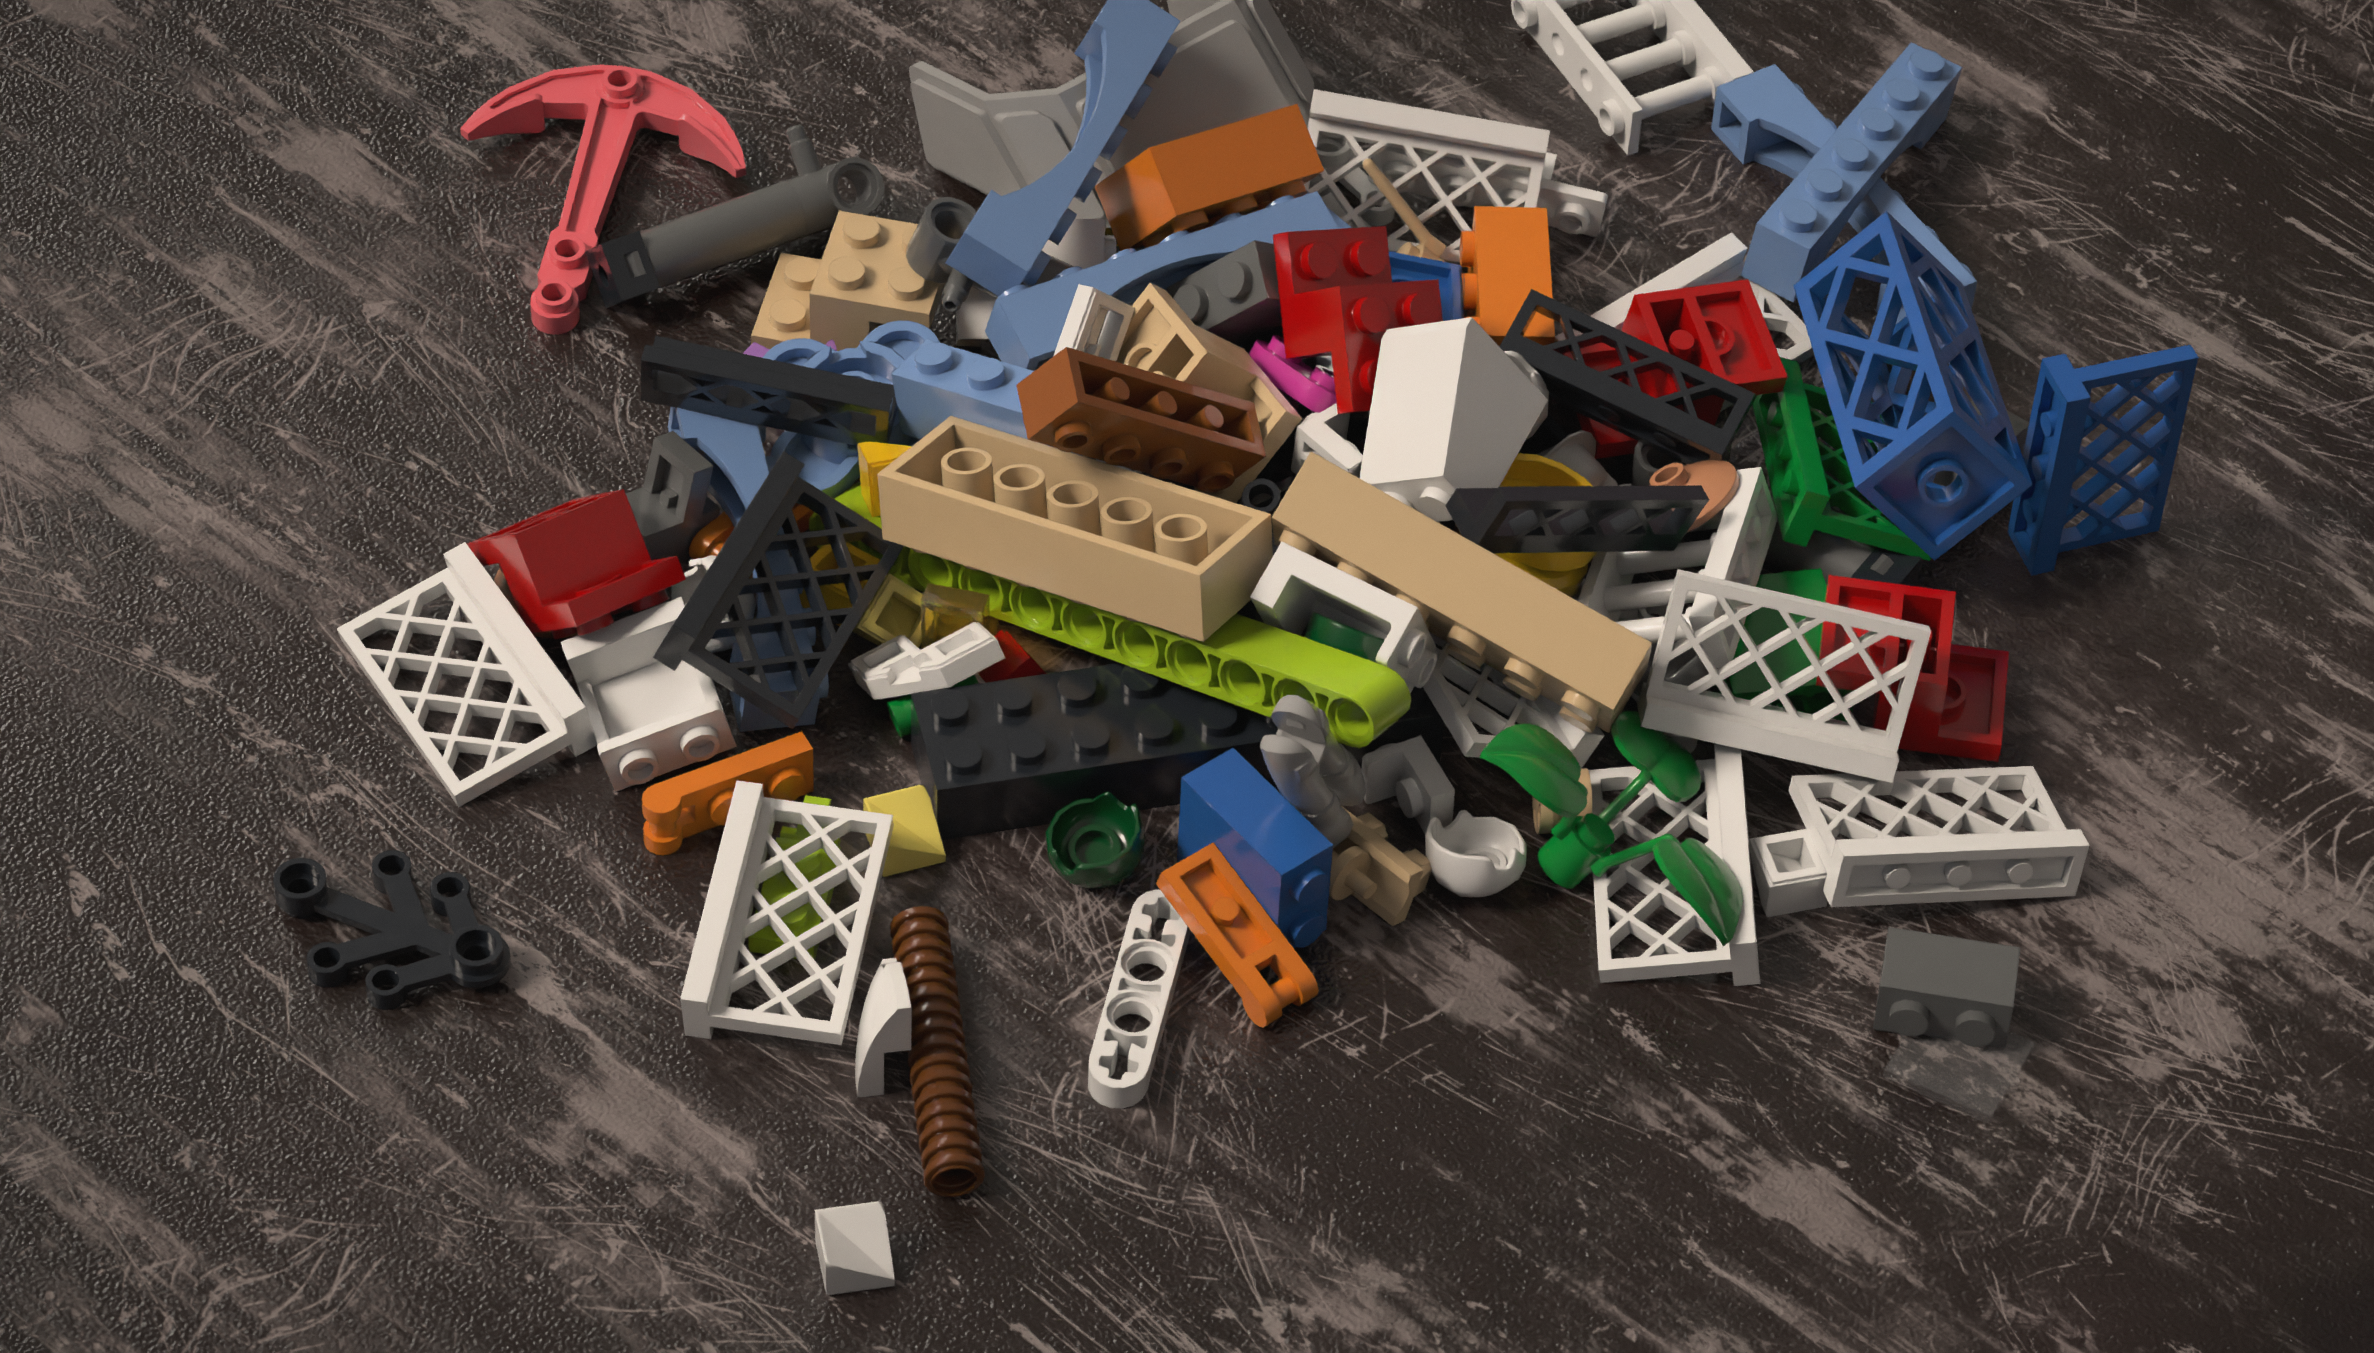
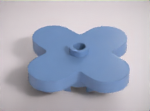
[762,320,940,504]

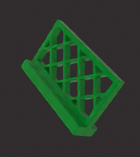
[1753,357,1931,561]

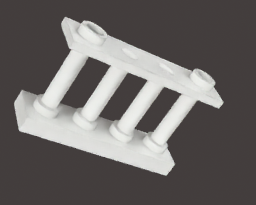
[1511,0,1753,156]
[1578,467,1778,668]

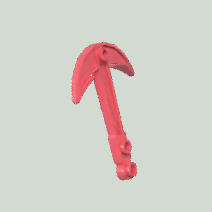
[460,64,746,335]

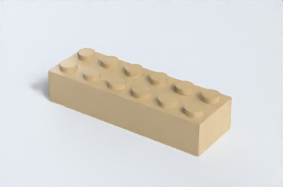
[877,416,1273,642]
[1271,451,1652,733]

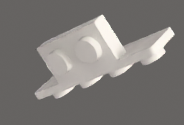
[1368,147,1608,237]

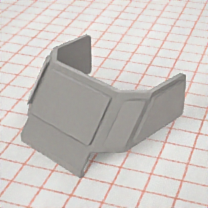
[909,0,1331,233]

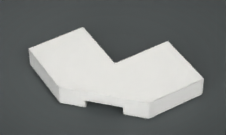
[848,622,1005,700]

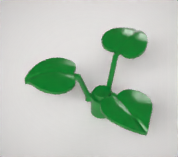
[1480,710,1743,947]

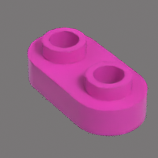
[1249,335,1337,413]

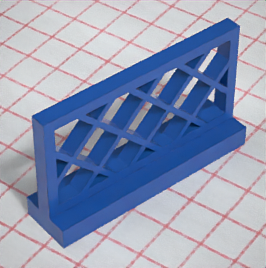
[2007,344,2198,576]

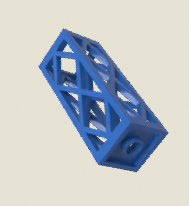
[1793,211,2032,561]

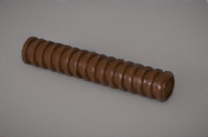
[890,906,984,1197]

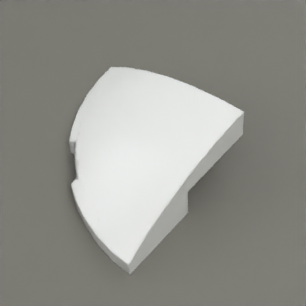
[855,958,911,1098]

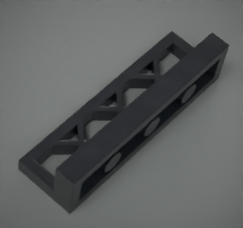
[1500,289,1755,464]
[641,336,897,446]
[1445,485,1710,553]

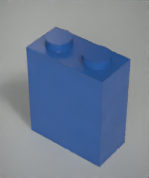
[1177,748,1333,948]

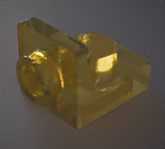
[921,583,999,649]

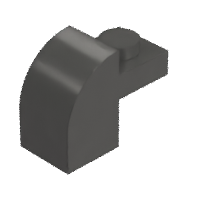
[626,431,721,564]

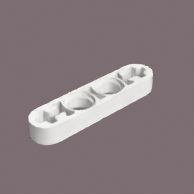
[1088,889,1190,1109]

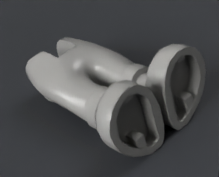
[1260,695,1366,848]

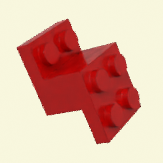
[1273,226,1443,414]
[1562,279,1788,459]
[467,489,686,640]
[1816,575,2009,762]

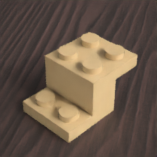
[751,211,945,351]
[1116,283,1302,503]

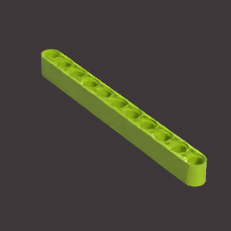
[809,482,1411,748]

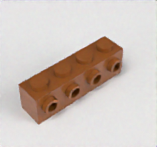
[1016,347,1266,493]

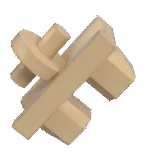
[1329,806,1432,926]

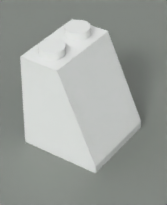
[1359,317,1548,522]

